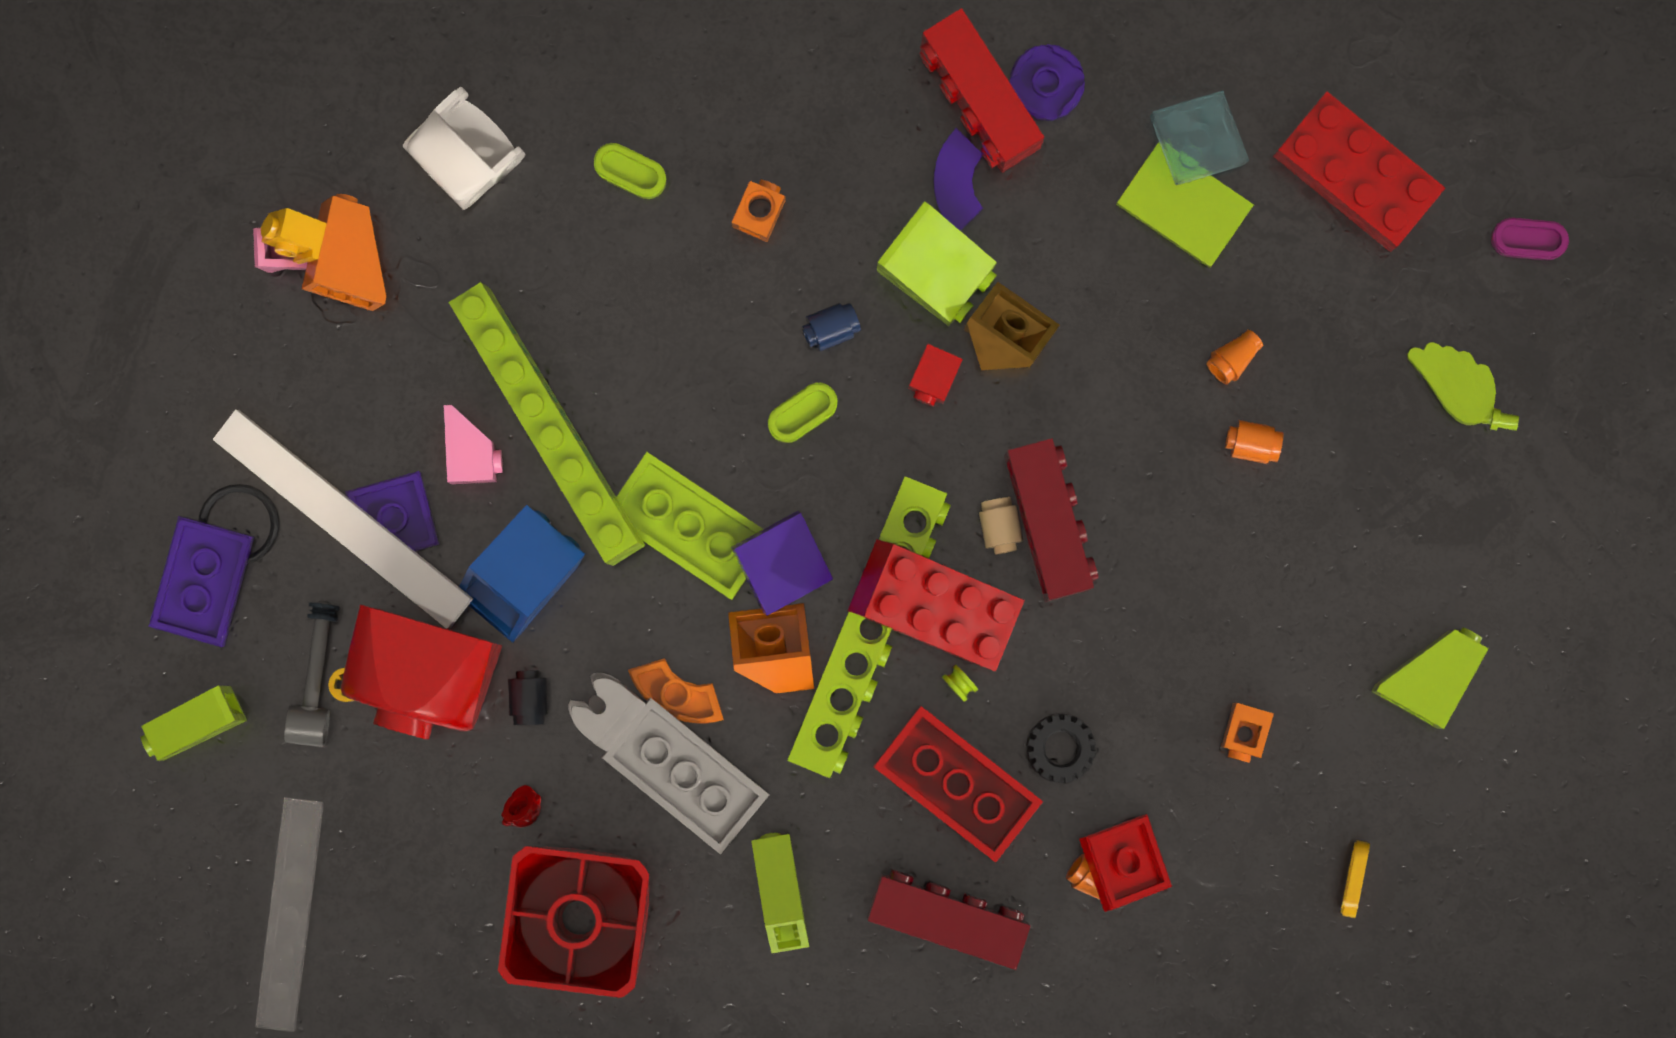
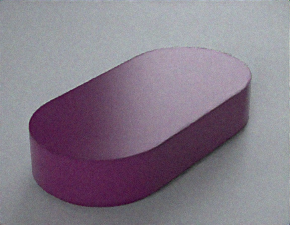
[1491,218,1569,261]

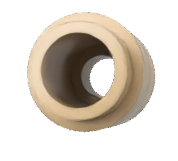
[979,497,1023,555]

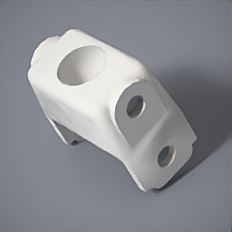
[403,87,525,210]

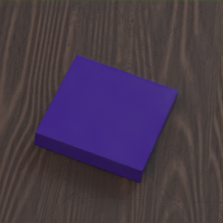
[345,471,440,565]
[731,511,833,616]

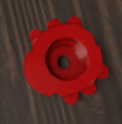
[501,785,541,827]

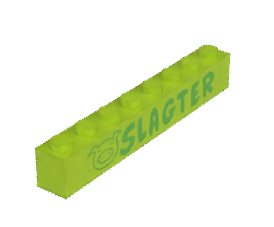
[449,282,645,566]

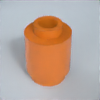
[1225,420,1284,464]

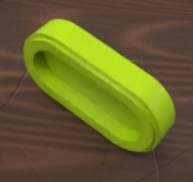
[594,143,666,199]
[768,383,837,443]

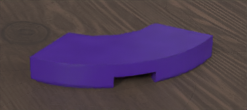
[934,128,983,231]

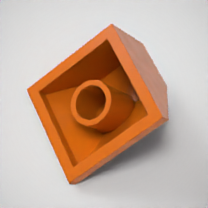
[728,603,814,693]

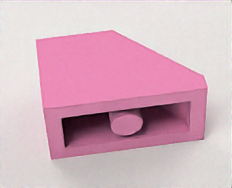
[444,405,503,484]

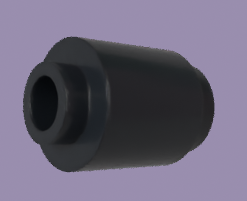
[508,670,548,725]

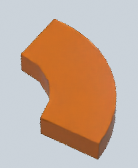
[628,658,724,723]

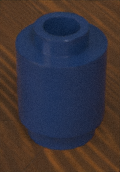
[802,303,861,351]

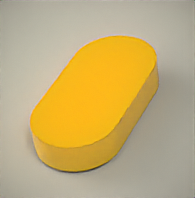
[1340,840,1370,918]

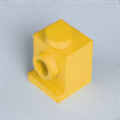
[261,208,327,264]

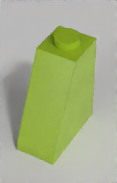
[1371,627,1489,729]
[140,685,247,761]
[752,833,809,953]

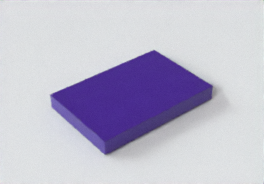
[148,516,254,647]

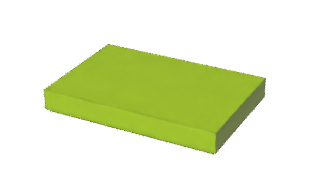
[1116,141,1254,268]

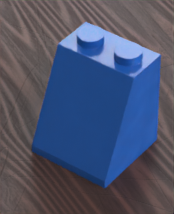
[459,505,585,643]

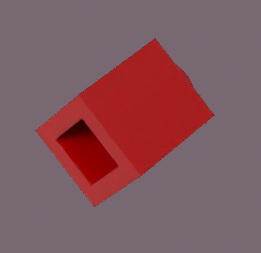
[908,344,963,407]

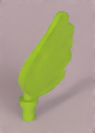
[1407,342,1519,431]

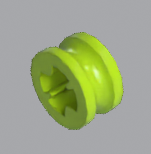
[942,664,978,702]

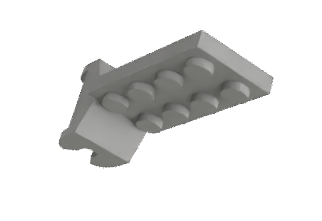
[568,672,769,854]

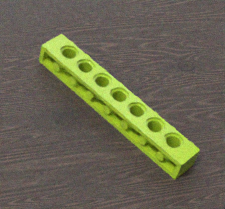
[787,476,951,778]

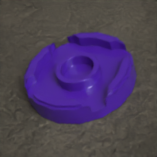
[1010,44,1085,121]

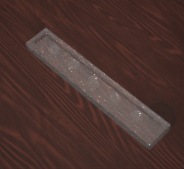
[255,797,324,1032]

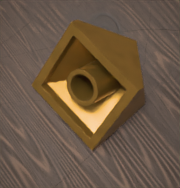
[964,282,1060,370]

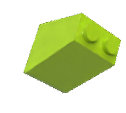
[877,201,997,326]

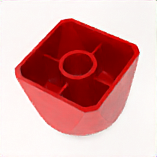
[341,605,502,740]
[498,846,649,998]

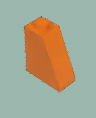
[302,194,386,311]

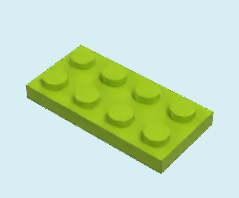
[616,452,763,600]

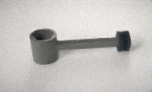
[284,600,340,748]

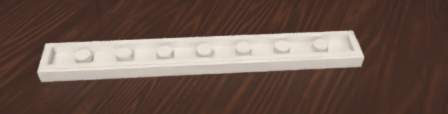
[213,409,473,629]

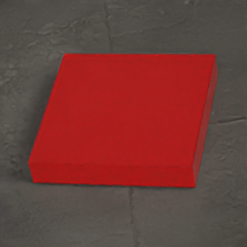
[1079,814,1172,912]

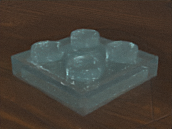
[1150,91,1249,185]

